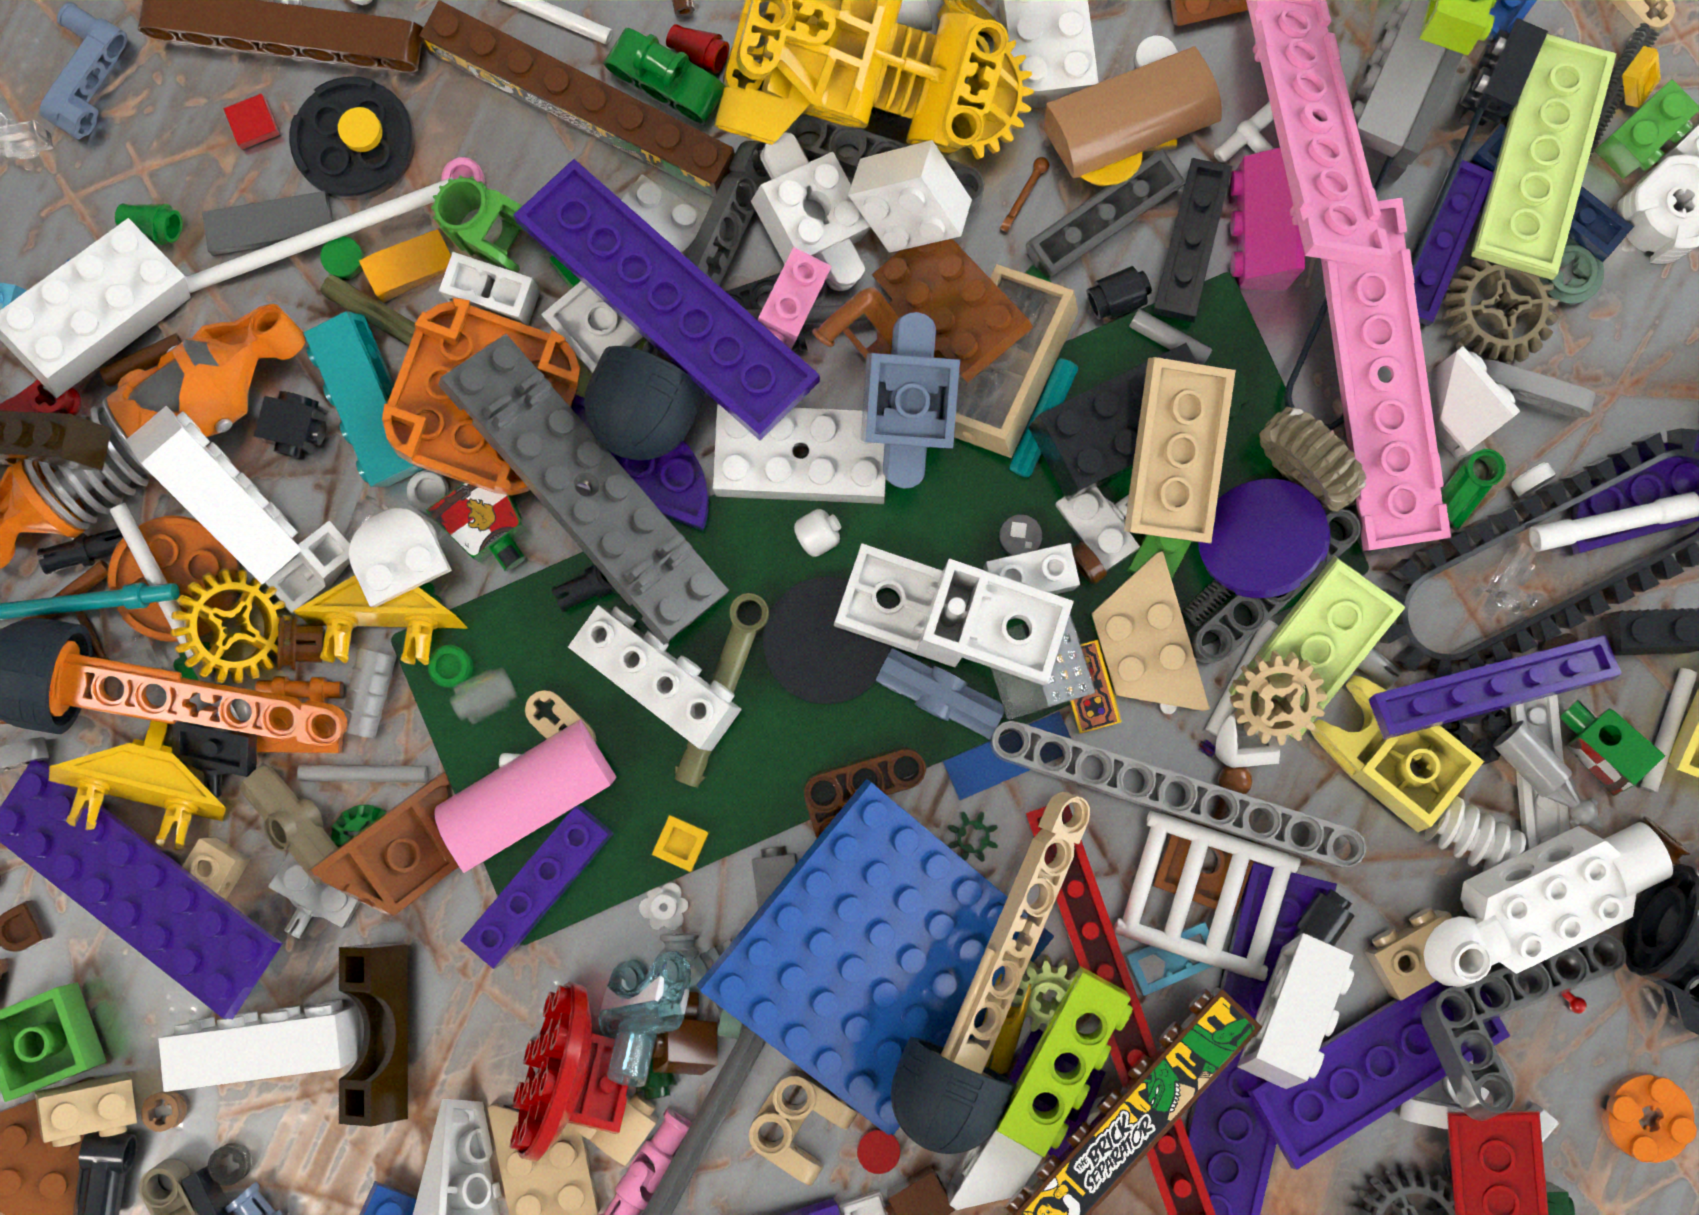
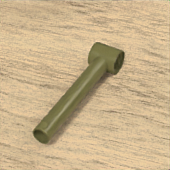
[674,593,770,788]

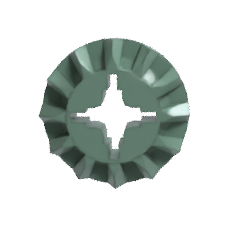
[1539,238,1604,306]

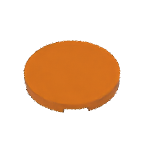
[107,515,240,642]

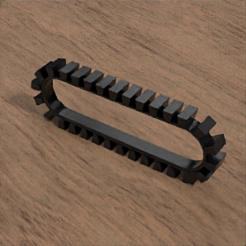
[1380,428,1699,679]

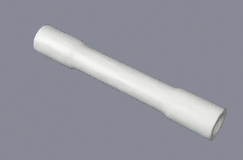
[1529,492,1699,552]

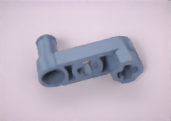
[40,2,127,140]

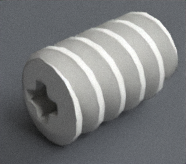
[1425,796,1526,872]

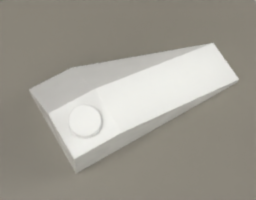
[413,1099,502,1215]

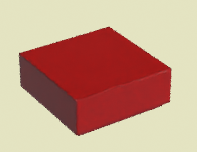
[223,93,280,150]

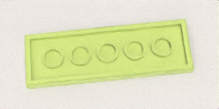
[1471,34,1617,280]

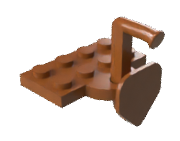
[813,239,1033,383]

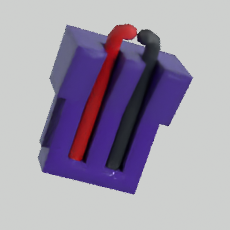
[1198,739,1216,757]

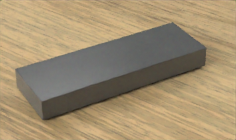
[202,191,332,256]

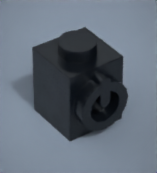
[254,391,326,458]

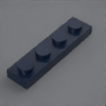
[1472,124,1634,262]

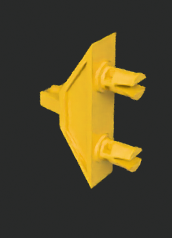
[293,575,469,665]
[49,720,226,850]

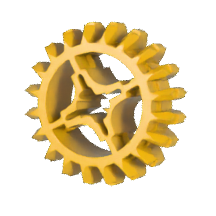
[170,569,290,684]

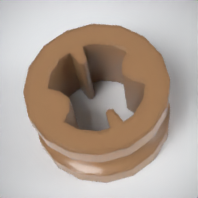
[141,1091,187,1132]

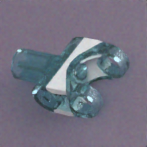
[599,951,691,1087]

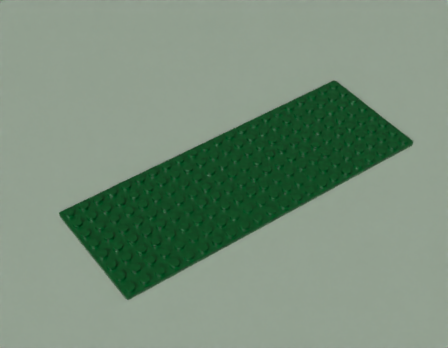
[391,272,1369,945]

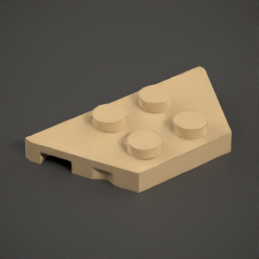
[1091,551,1210,711]
[488,1103,600,1215]

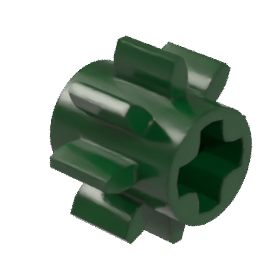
[947,811,998,862]

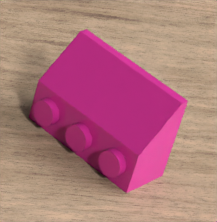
[1230,147,1305,290]

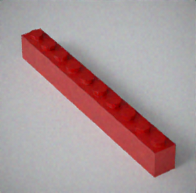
[1026,804,1216,1215]

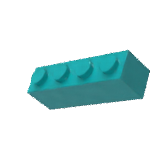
[303,311,424,487]

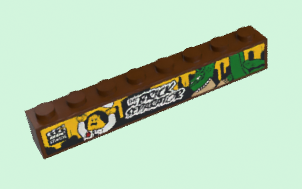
[419,0,735,197]
[1004,987,1262,1215]

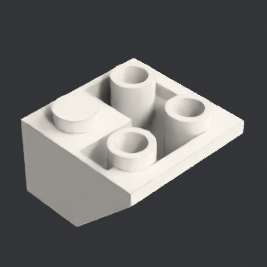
[1430,346,1520,458]

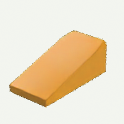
[359,229,451,303]

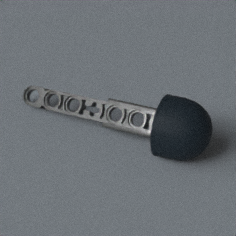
[584,141,770,460]

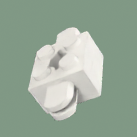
[751,132,871,291]

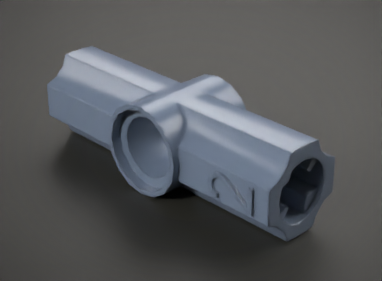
[876,648,1007,740]

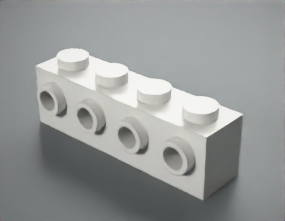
[568,605,742,751]

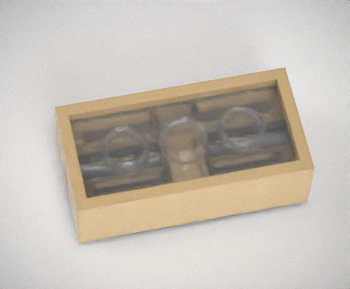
[954,264,1078,458]

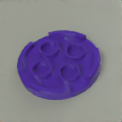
[1198,479,1330,598]

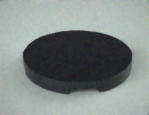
[289,76,415,201]
[763,577,890,705]

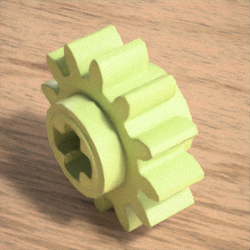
[1012,955,1084,1032]

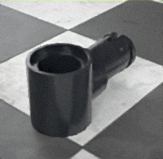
[551,564,619,612]

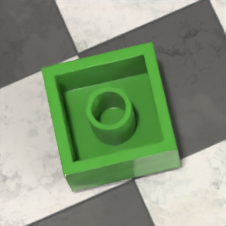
[0,982,107,1102]

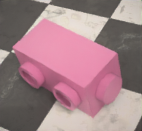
[758,247,832,349]

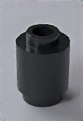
[1086,266,1152,320]
[1293,889,1355,946]

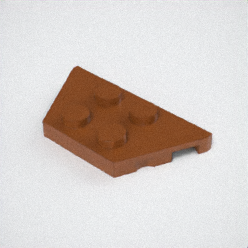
[307,772,459,917]
[0,1077,95,1215]

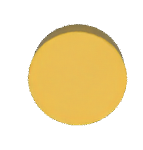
[338,107,383,152]

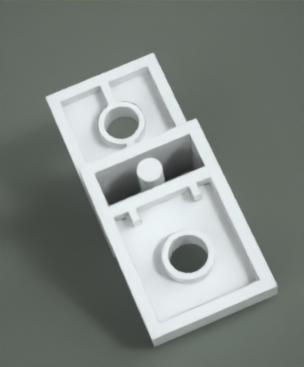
[833,544,1074,686]

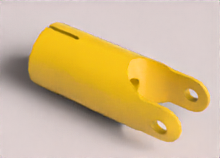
[982,974,1031,1074]

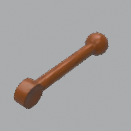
[1000,157,1050,233]

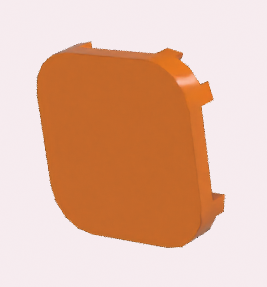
[382,298,580,496]

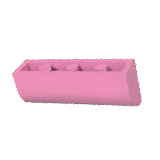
[434,719,616,873]

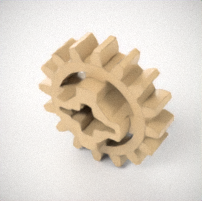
[1230,650,1327,745]

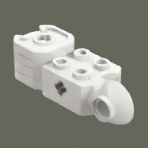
[1613,121,1699,264]

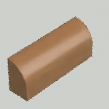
[1044,46,1222,179]

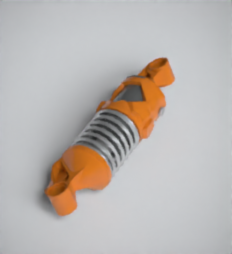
[0,304,306,569]

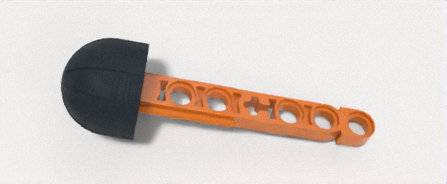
[0,618,348,746]

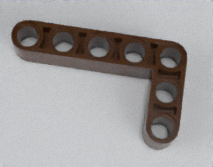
[804,747,926,839]

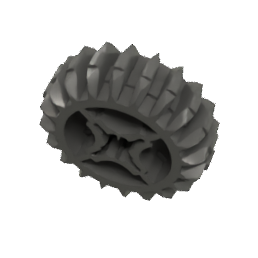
[1352,1166,1455,1215]

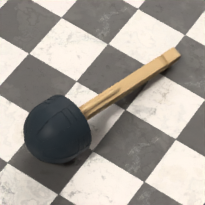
[891,792,1090,1154]

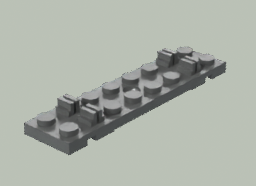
[438,334,729,645]

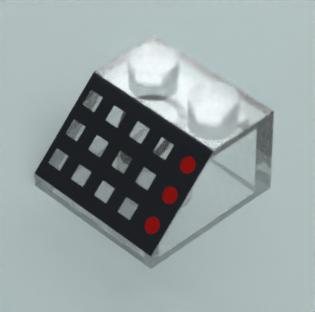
[991,613,1097,720]

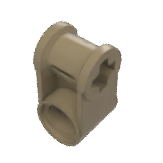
[138,1159,198,1215]

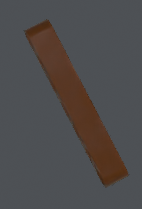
[138,0,423,72]

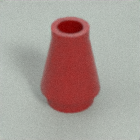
[666,24,730,73]

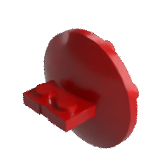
[510,982,640,1162]

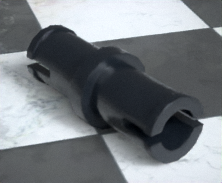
[37,527,123,575]

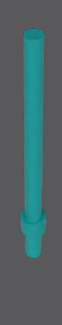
[0,582,180,620]

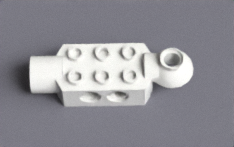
[1423,822,1673,987]

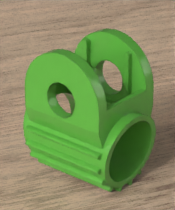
[431,175,526,273]

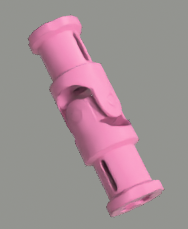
[598,1108,692,1215]

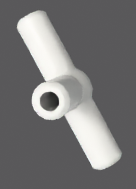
[1214,101,1274,163]

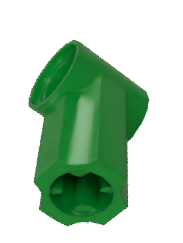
[1441,449,1506,531]

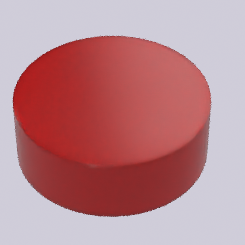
[857,1128,900,1174]

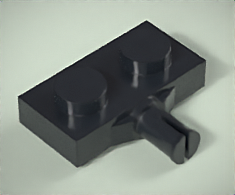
[172,720,257,798]

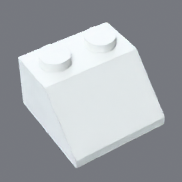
[946,1129,1042,1210]

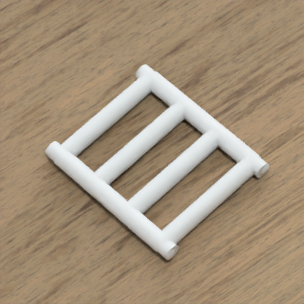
[1113,811,1301,981]

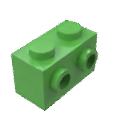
[1594,79,1699,179]

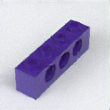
[460,806,614,969]

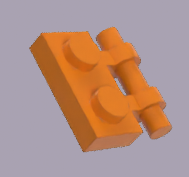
[255,676,344,753]

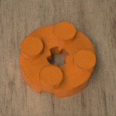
[1602,1073,1697,1163]

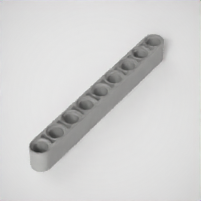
[990,721,1366,867]

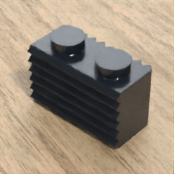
[1600,608,1699,656]

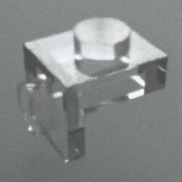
[0,113,54,159]

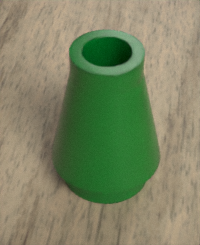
[115,203,183,245]

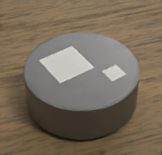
[999,515,1042,556]

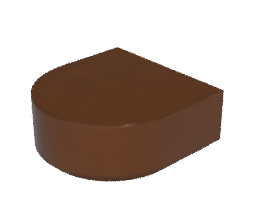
[0,901,49,952]

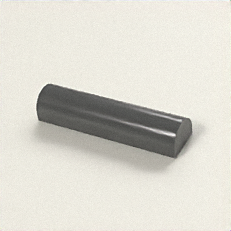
[1025,149,1186,278]

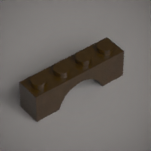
[0,411,112,471]
[339,943,408,1127]

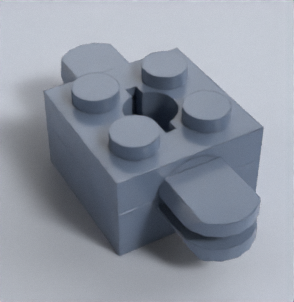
[861,312,960,488]

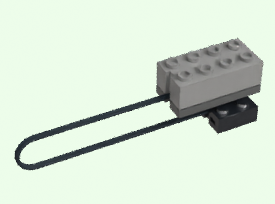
[1284,0,1548,430]

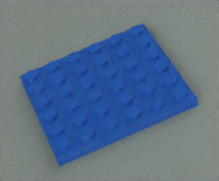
[696,779,1054,1135]

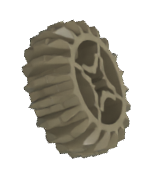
[1442,258,1559,364]
[1259,407,1366,512]

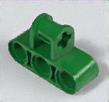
[603,28,725,125]

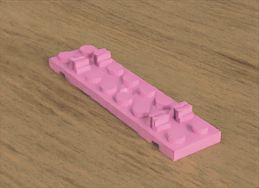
[1246,0,1392,268]
[1321,198,1451,551]

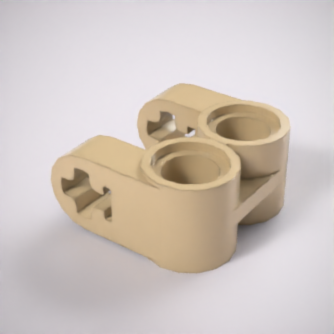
[749,1070,858,1186]

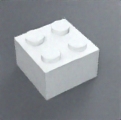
[848,140,972,253]

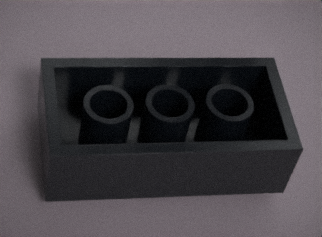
[1028,343,1198,501]

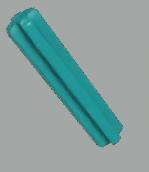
[1010,358,1078,477]

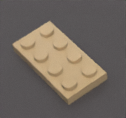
[1124,357,1236,543]

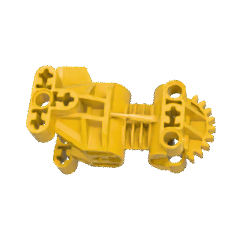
[714,0,1034,159]

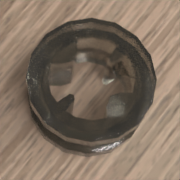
[207,1143,252,1186]

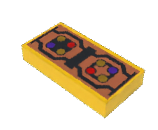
[1057,640,1122,734]

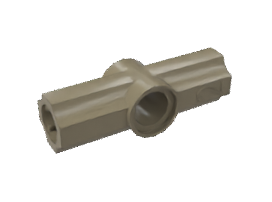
[239,765,338,885]

